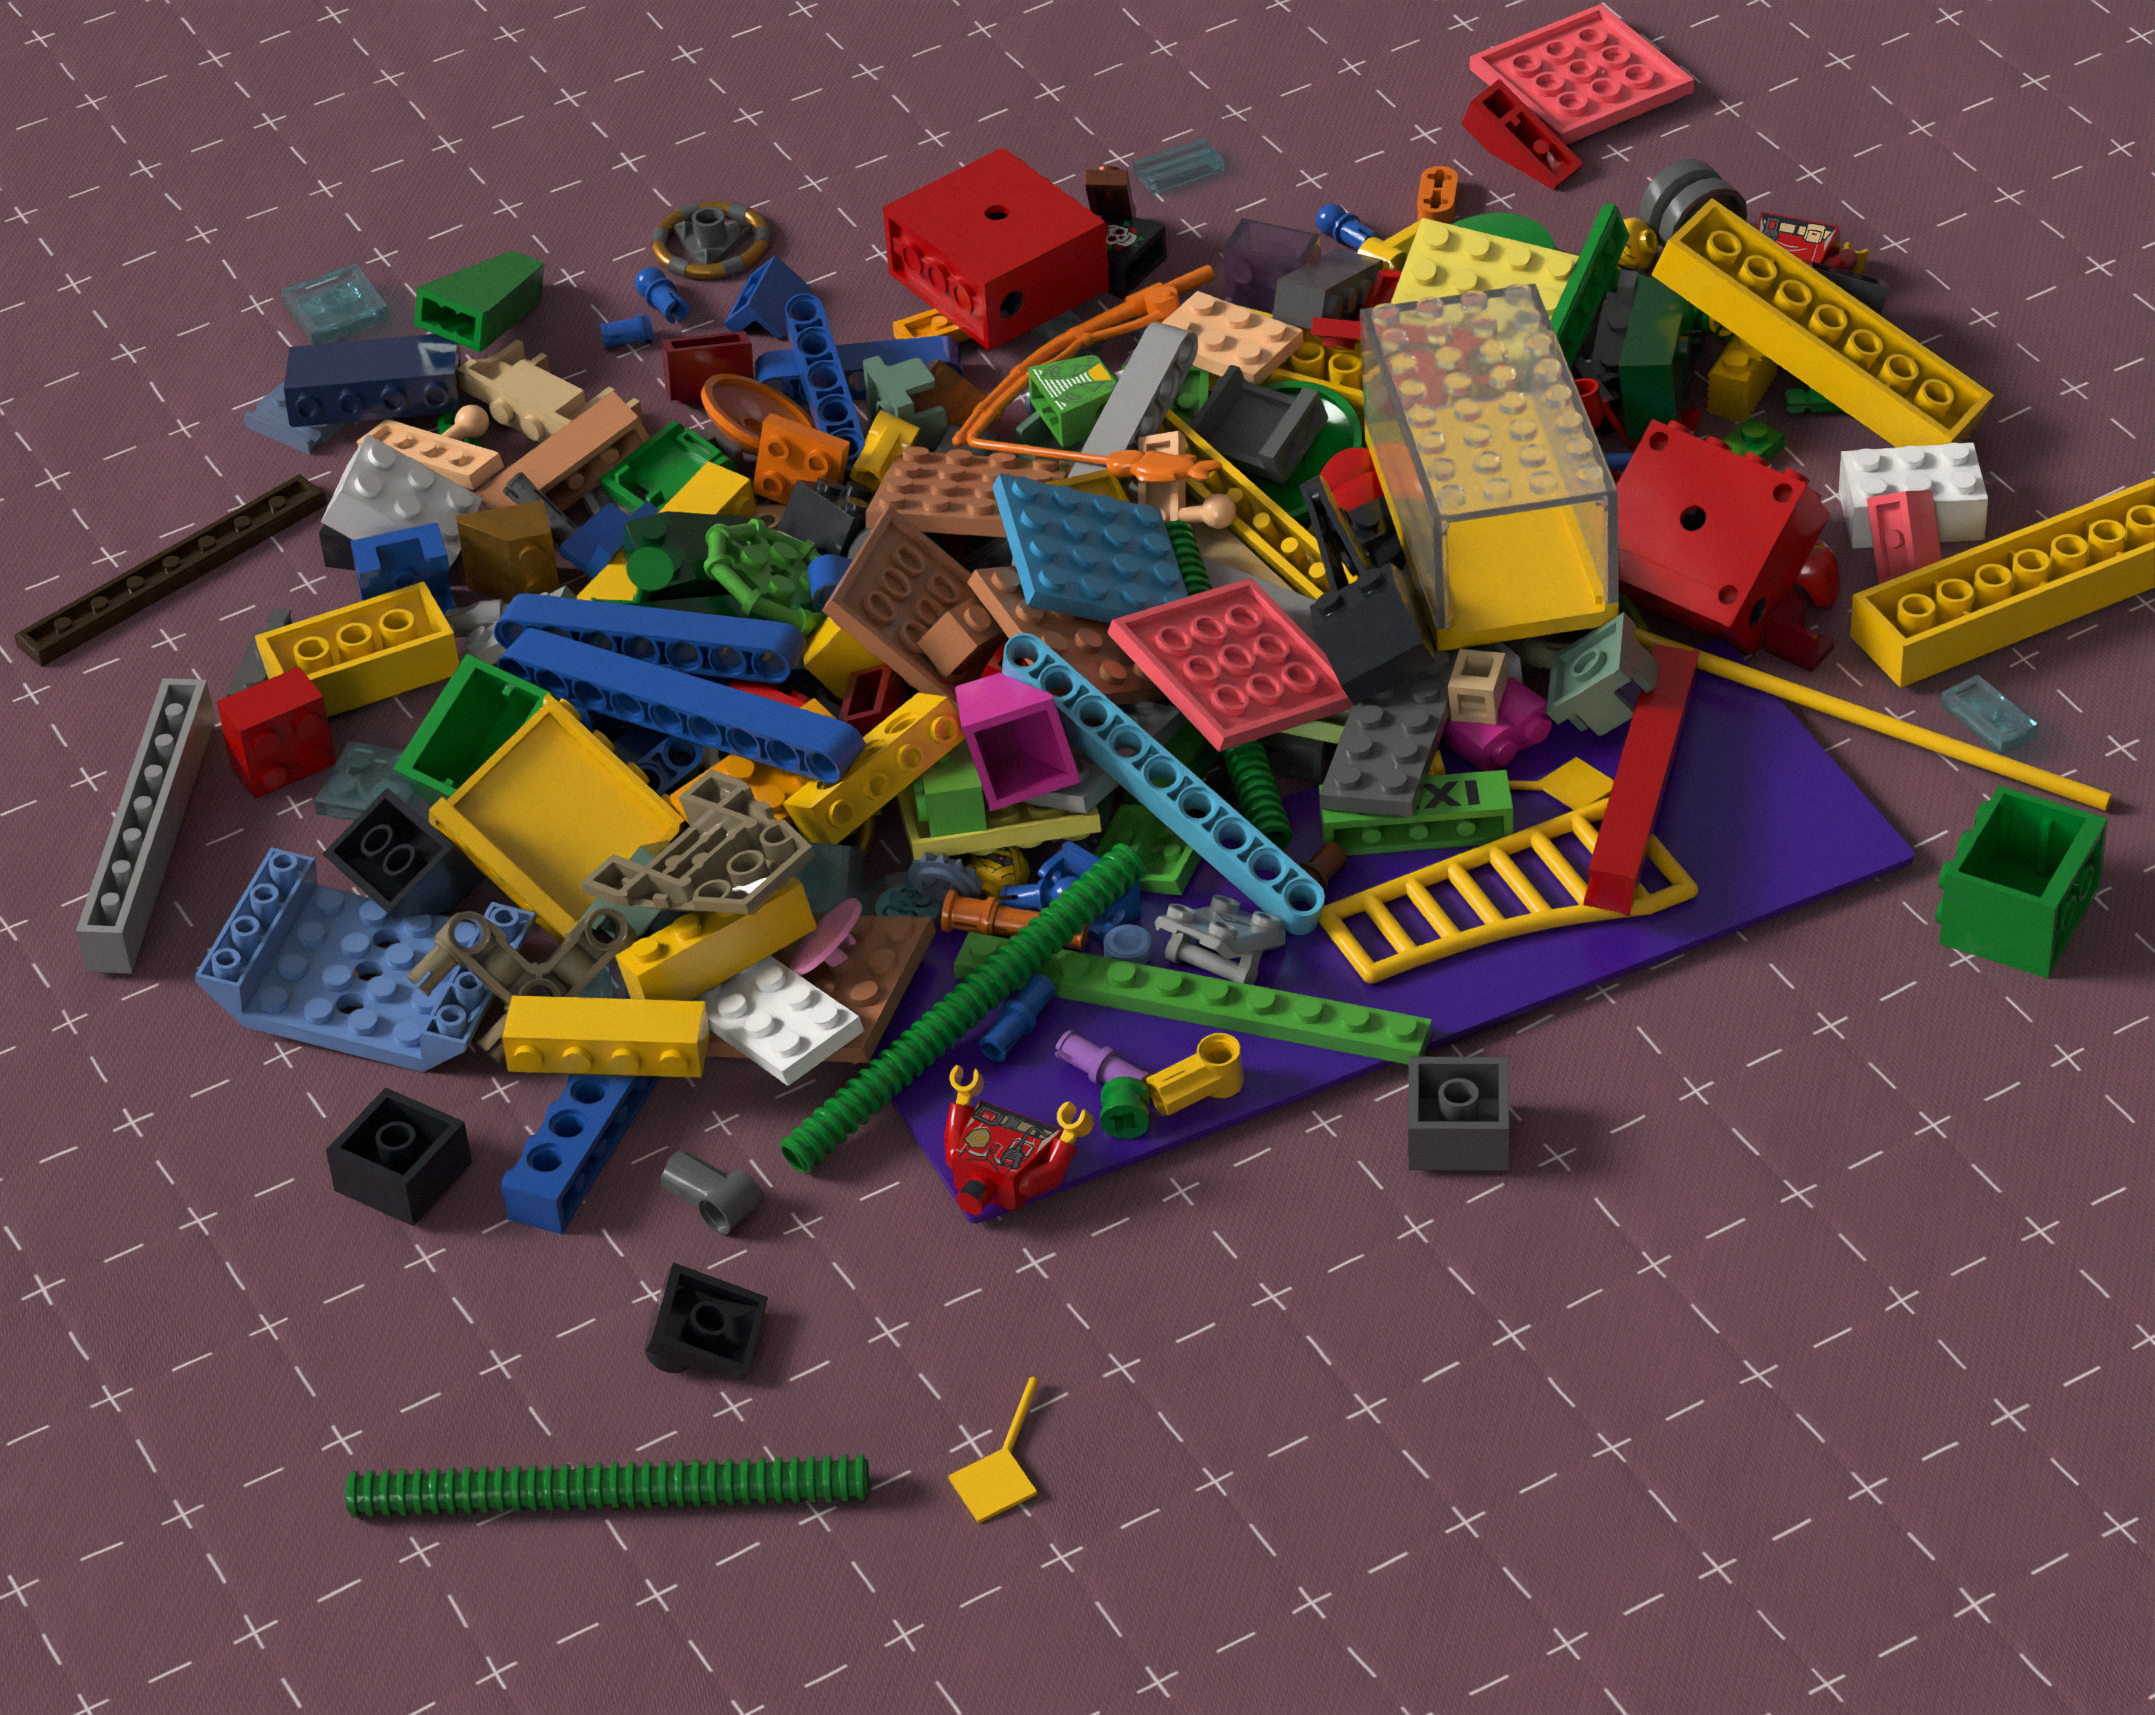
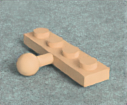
[356,405,504,490]
[1138,431,1236,529]

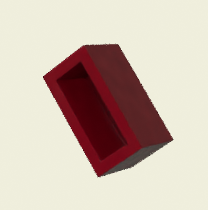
[661,331,754,404]
[838,663,910,737]

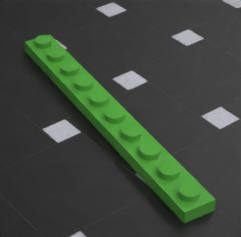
[954,931,1432,1065]

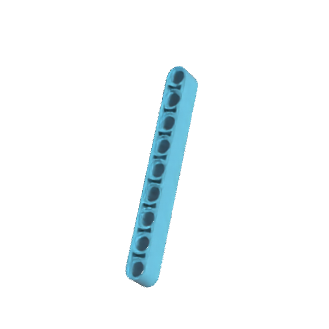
[1002,633,1325,935]

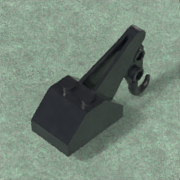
[1299,474,1436,706]

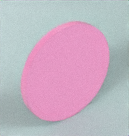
[790,898,862,976]

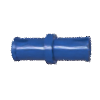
[979,974,1057,1062]

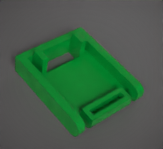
[599,421,735,514]

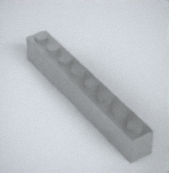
[76,678,215,974]

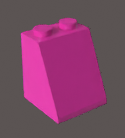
[955,673,1081,811]

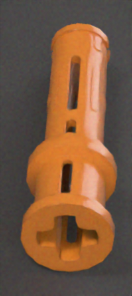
[941,889,1089,951]

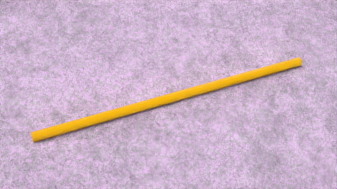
[1591,627,2113,812]

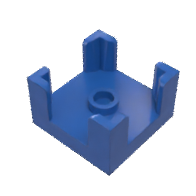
[350,522,456,617]

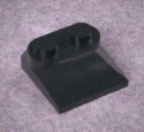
[644,1262,768,1380]

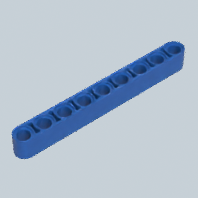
[497,628,865,784]

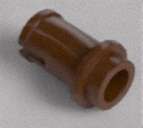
[1298,842,1348,892]

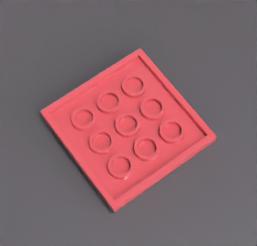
[1470,4,1694,145]
[1107,578,1353,752]

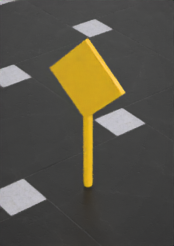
[1508,757,1614,810]
[948,1376,1039,1524]

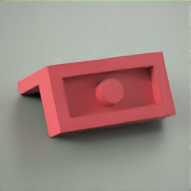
[1867,490,1942,584]

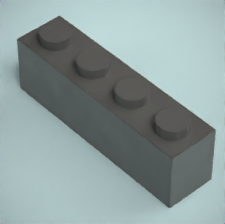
[1272,249,1384,329]

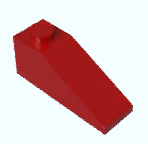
[1461,78,1584,190]

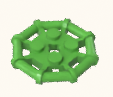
[704,519,828,637]

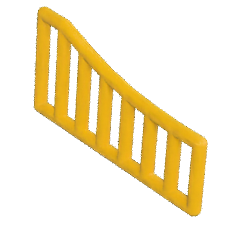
[1319,797,1698,984]

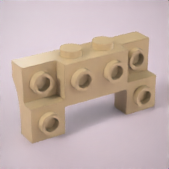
[456,339,643,443]

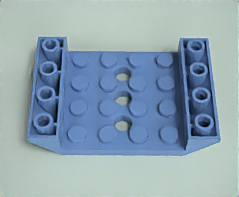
[195,847,536,1072]

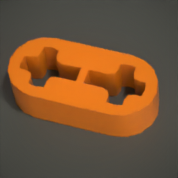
[1417,166,1458,224]

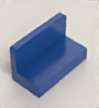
[724,255,811,340]
[559,501,660,579]

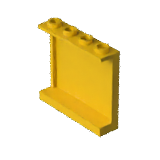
[429,693,685,945]

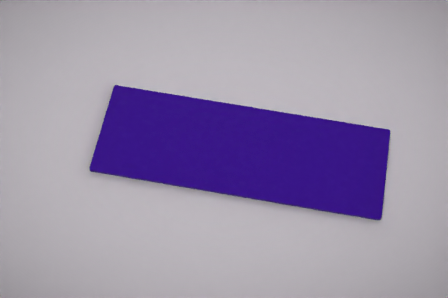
[867,638,1914,1224]

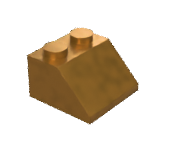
[456,500,560,604]

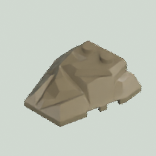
[580,769,815,915]

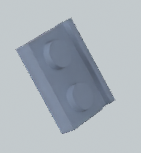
[243,382,349,455]

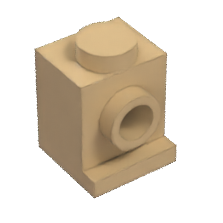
[1448,649,1508,725]

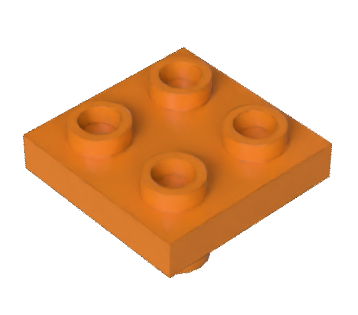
[752,413,850,505]

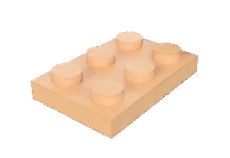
[1162,291,1304,385]

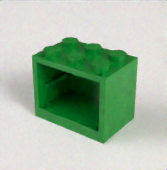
[393,654,559,807]
[1935,785,2108,979]

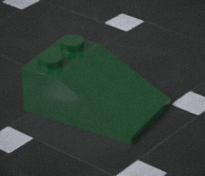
[624,511,751,601]

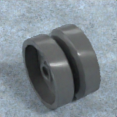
[1638,158,1748,248]

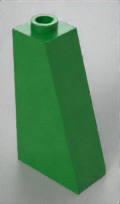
[414,250,545,352]

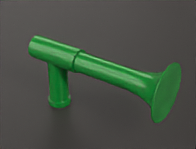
[591,547,674,604]

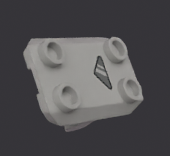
[1154,895,1286,985]

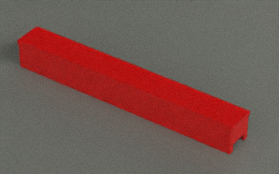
[1583,644,1700,916]

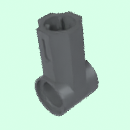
[660,1150,764,1235]

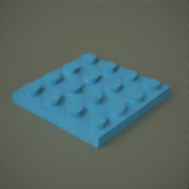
[992,473,1188,624]

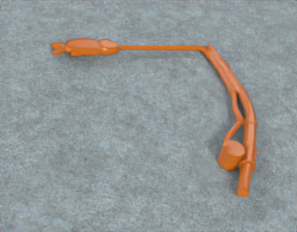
[952,264,1222,483]

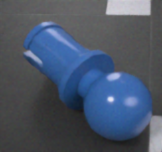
[1316,203,1382,251]
[634,267,690,324]
[1000,876,1080,912]

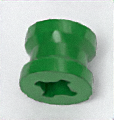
[1100,1076,1150,1139]

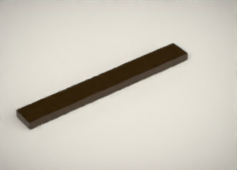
[14,474,327,667]

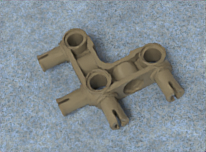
[405,907,638,1063]

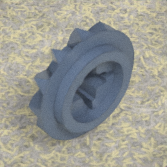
[908,852,983,905]

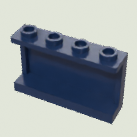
[284,334,462,427]

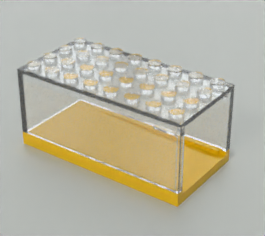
[1360,283,1619,651]

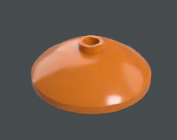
[701,374,816,456]

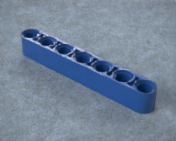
[494,593,806,683]

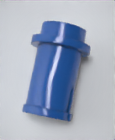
[600,312,654,350]

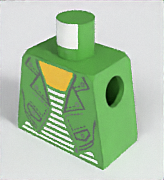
[1028,355,1124,448]

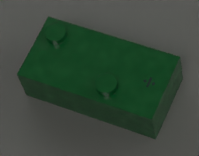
[1619,277,1704,441]

